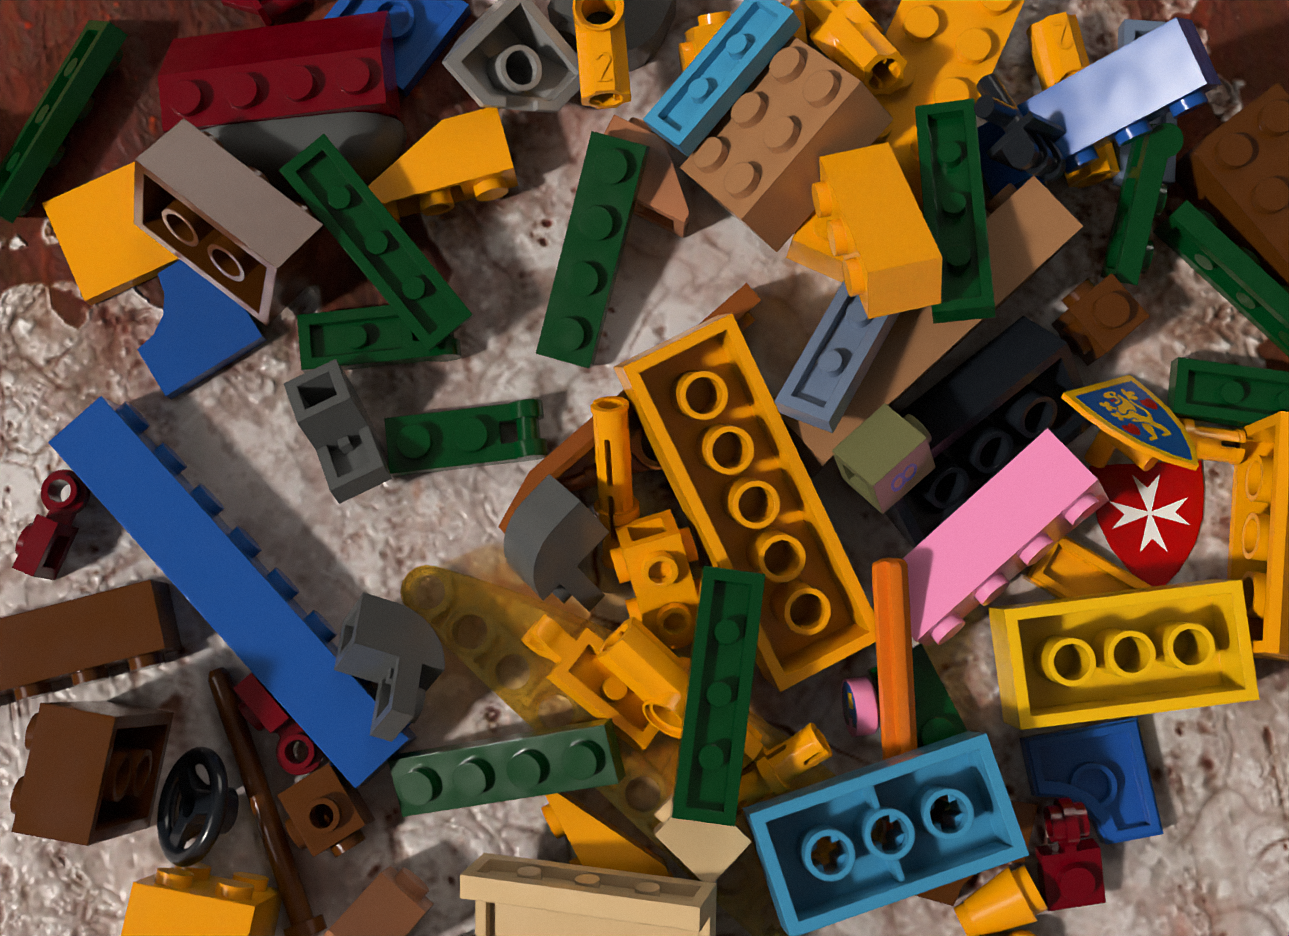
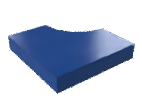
[137,260,267,400]
[1019,717,1164,845]

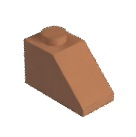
[604,114,689,238]
[323,865,434,936]

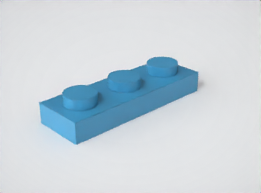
[643,0,802,157]

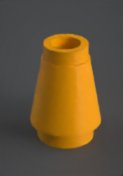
[953,865,1048,936]

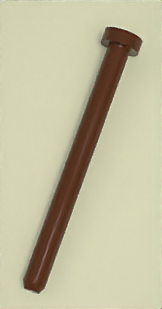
[207,667,328,936]

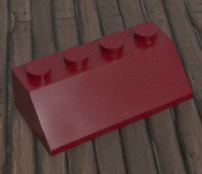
[157,11,401,133]

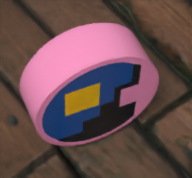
[841,676,880,737]

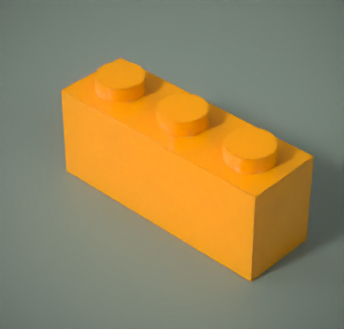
[812,142,942,319]

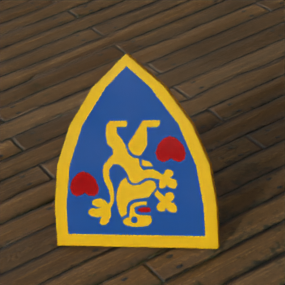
[1061,375,1199,471]

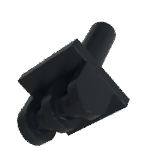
[974,74,1066,182]

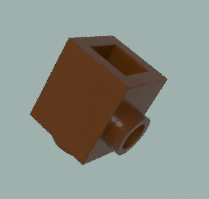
[1051,273,1150,366]
[277,762,375,858]

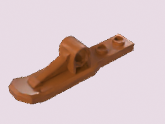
[498,283,761,534]

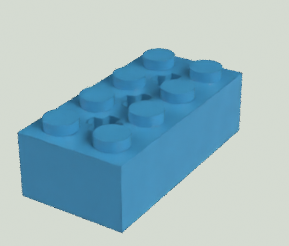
[742,731,1029,936]

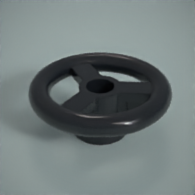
[157,747,239,867]

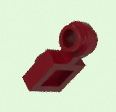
[12,469,91,580]
[233,673,325,775]
[1035,797,1106,911]

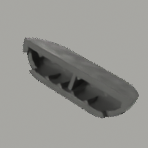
[200,112,407,196]

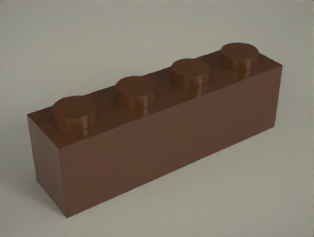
[0,580,183,702]

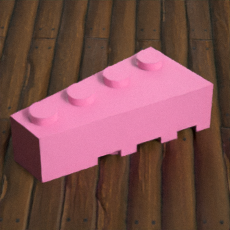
[870,428,1109,646]

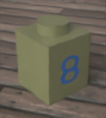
[832,403,935,514]

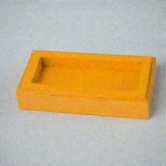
[1023,536,1152,599]

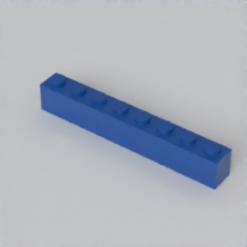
[48,396,417,789]

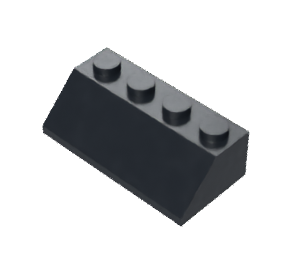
[885,316,1093,549]

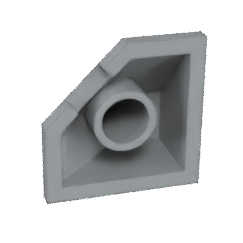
[442,0,580,113]

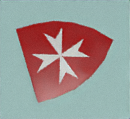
[1089,460,1204,587]

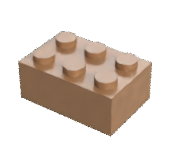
[680,35,893,252]

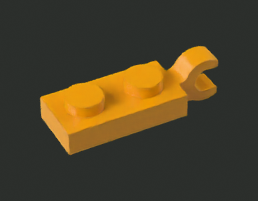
[521,614,659,752]

